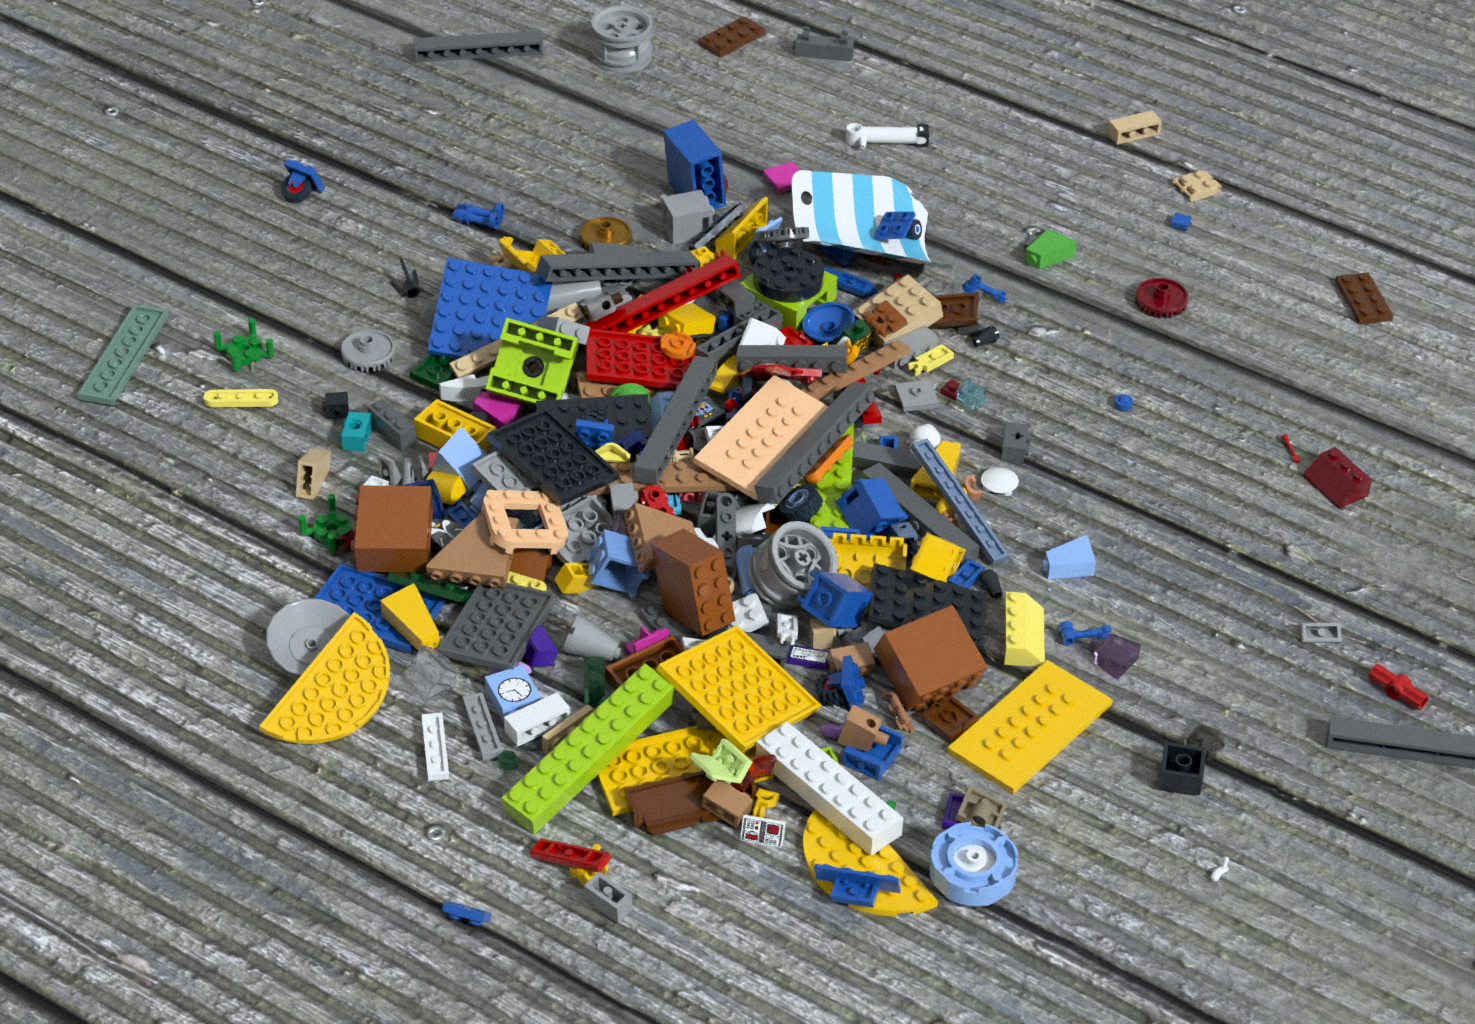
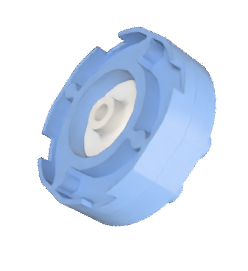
[929,822,1018,906]

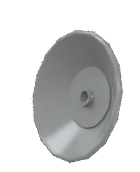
[266,599,350,676]

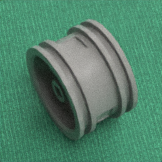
[748,521,838,610]

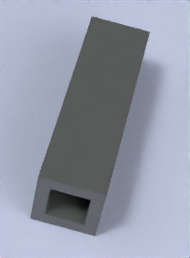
[852,441,922,478]

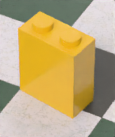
[658,303,716,336]

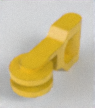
[752,788,779,818]

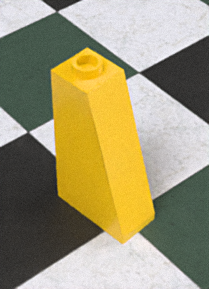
[911,441,961,500]
[380,583,439,655]

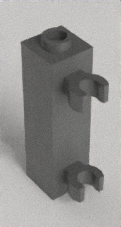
[792,27,854,62]

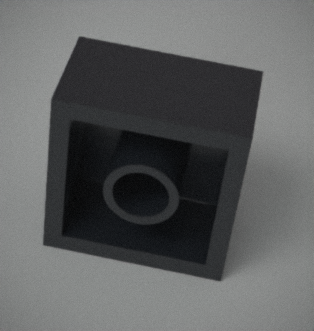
[1158,742,1206,796]

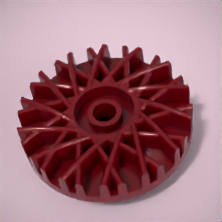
[1135,278,1188,319]

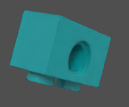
[339,411,372,452]

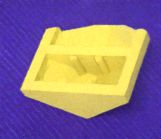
[595,442,630,464]

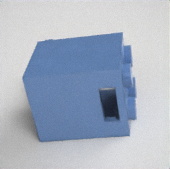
[586,529,650,598]

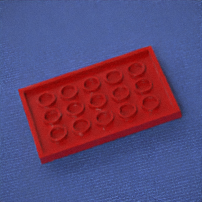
[585,329,695,389]

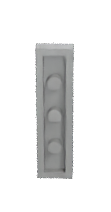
[462,692,503,760]

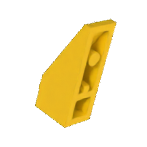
[554,563,599,594]

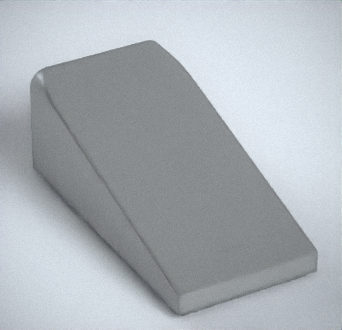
[378,453,403,486]

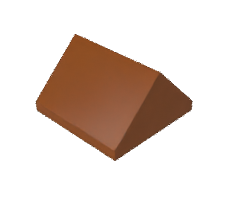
[510,548,556,582]

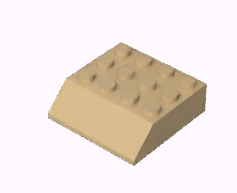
[852,274,943,349]

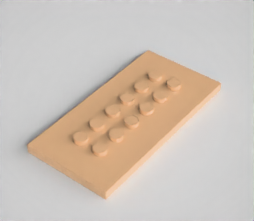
[693,375,829,501]

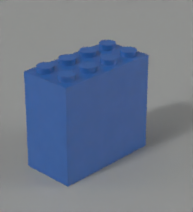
[663,119,726,210]

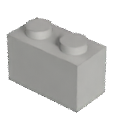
[584,872,633,924]

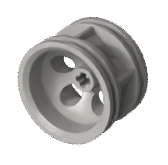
[591,5,652,73]

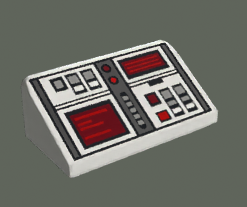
[740,815,786,847]

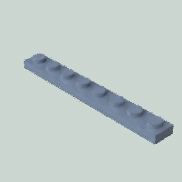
[910,438,1009,565]

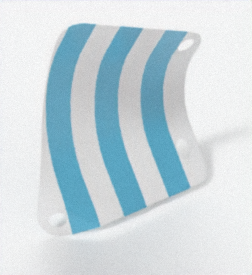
[792,170,954,269]

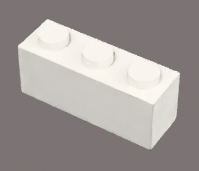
[504,693,570,747]

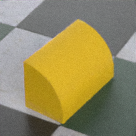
[424,471,467,505]

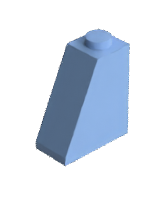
[1042,535,1096,579]

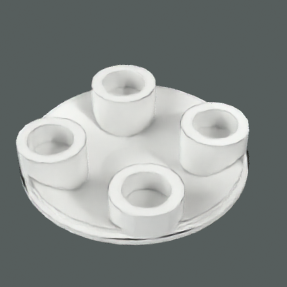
[981,467,1019,496]

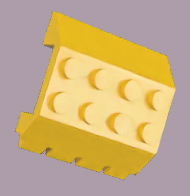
[499,237,565,274]
[829,533,907,613]

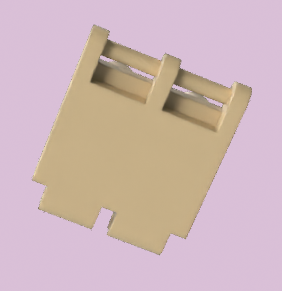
[1172,170,1222,202]

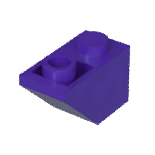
[524,625,558,667]

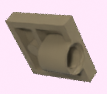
[955,785,1007,828]

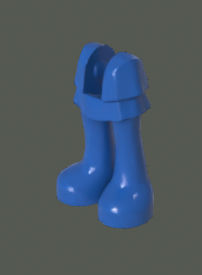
[452,202,504,230]

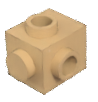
[809,618,836,649]

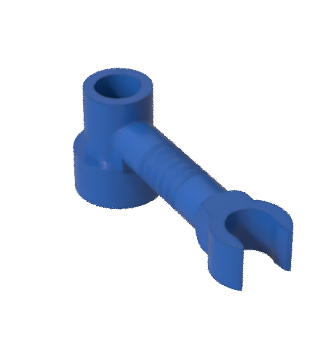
[962,274,1008,303]
[1057,621,1112,645]

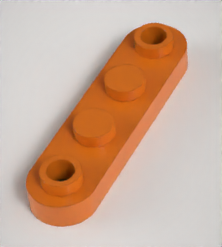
[804,434,854,484]

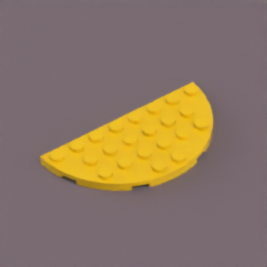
[259,612,390,744]
[803,809,938,916]

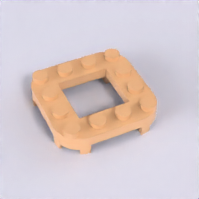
[480,490,568,554]

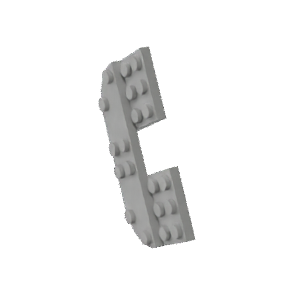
[471,449,614,564]

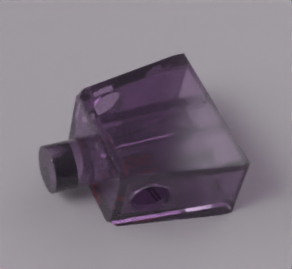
[1089,634,1141,680]

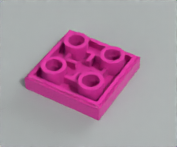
[763,162,800,193]

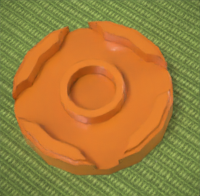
[659,331,696,359]

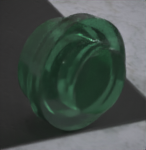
[498,751,519,770]

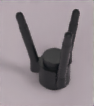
[390,258,421,298]

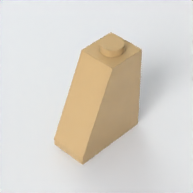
[296,448,331,500]

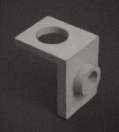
[401,455,429,486]

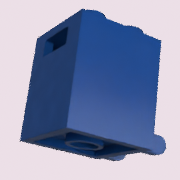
[836,478,908,539]
[797,570,874,628]

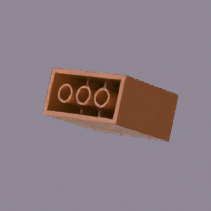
[351,485,433,572]
[650,528,736,636]
[874,605,988,712]

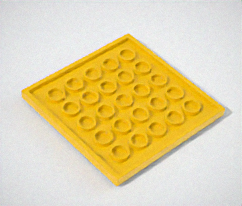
[656,626,822,753]

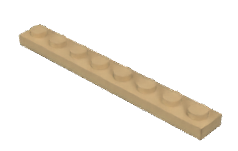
[449,302,585,379]

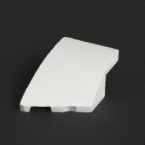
[713,502,775,539]

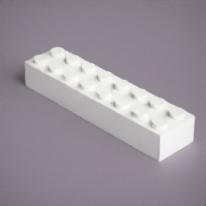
[755,722,903,856]

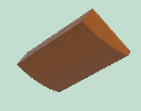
[604,635,684,690]

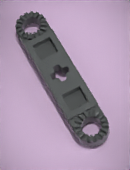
[715,493,737,580]

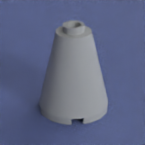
[563,615,622,662]

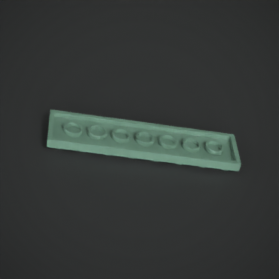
[78,304,169,405]

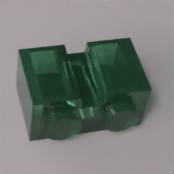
[583,657,605,704]

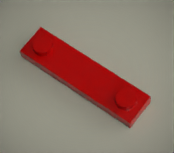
[529,838,611,872]

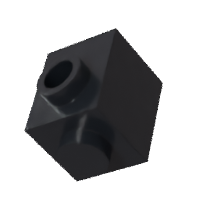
[322,392,349,419]

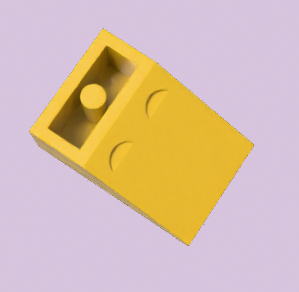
[910,533,966,582]

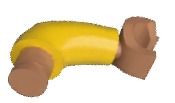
[935,475,982,526]

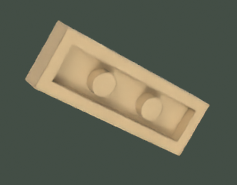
[542,704,593,754]

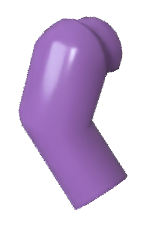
[820,722,845,739]

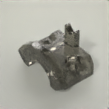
[1183,725,1225,760]

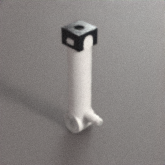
[846,123,929,149]

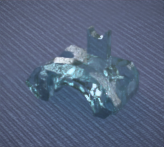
[518,510,539,529]

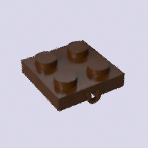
[921,695,979,742]

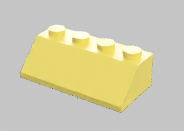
[1004,592,1045,667]

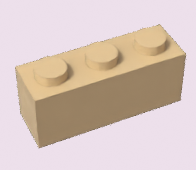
[1107,110,1162,145]

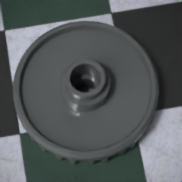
[757,227,810,248]

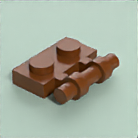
[862,300,908,337]

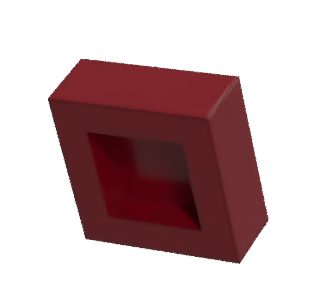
[940,379,966,401]

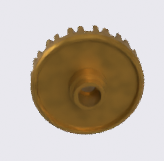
[580,216,632,251]

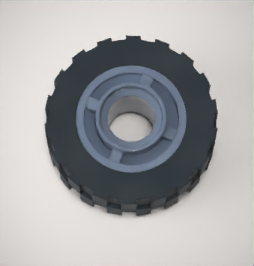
[778,484,823,522]

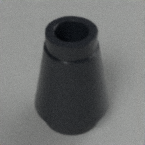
[972,326,1000,348]
[979,569,1003,599]

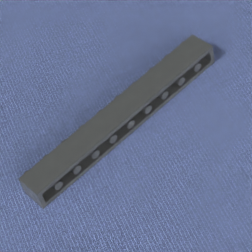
[536,251,699,282]
[632,356,717,485]
[754,382,875,504]

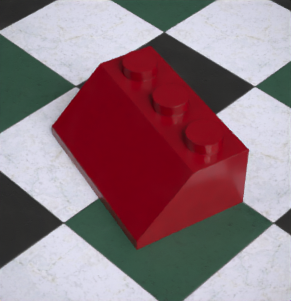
[1303,447,1372,509]

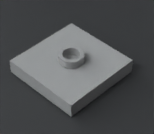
[894,380,939,412]

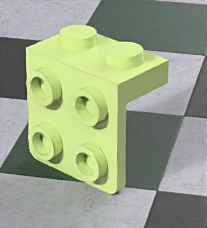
[689,739,752,784]

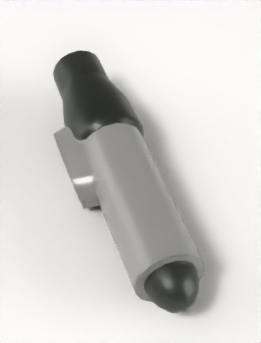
[1024,229,1045,249]

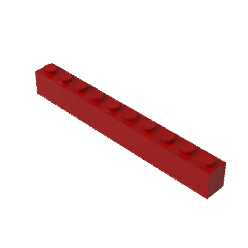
[578,254,741,353]

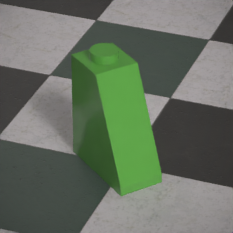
[1025,229,1077,269]

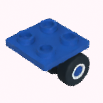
[874,211,922,240]

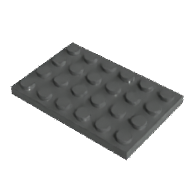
[437,583,557,671]

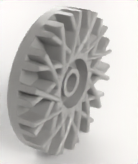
[341,330,395,373]

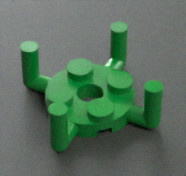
[213,318,274,372]
[298,494,353,554]

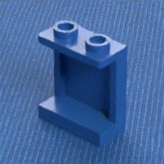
[842,725,903,781]

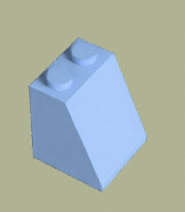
[432,427,487,496]

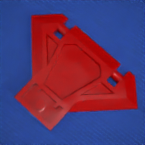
[737,363,822,384]

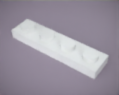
[422,713,449,781]

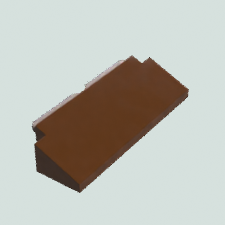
[624,770,756,835]

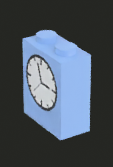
[485,665,542,723]

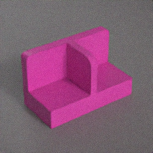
[624,627,669,656]

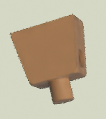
[837,705,890,752]

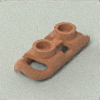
[881,691,915,733]

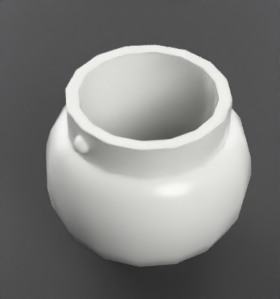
[909,424,941,452]

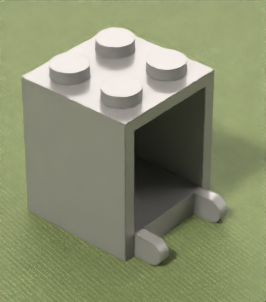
[660,190,714,245]

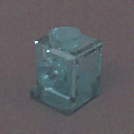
[956,378,986,410]

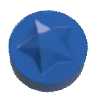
[1114,394,1133,411]

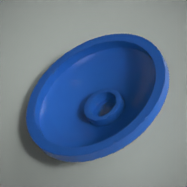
[802,302,856,342]

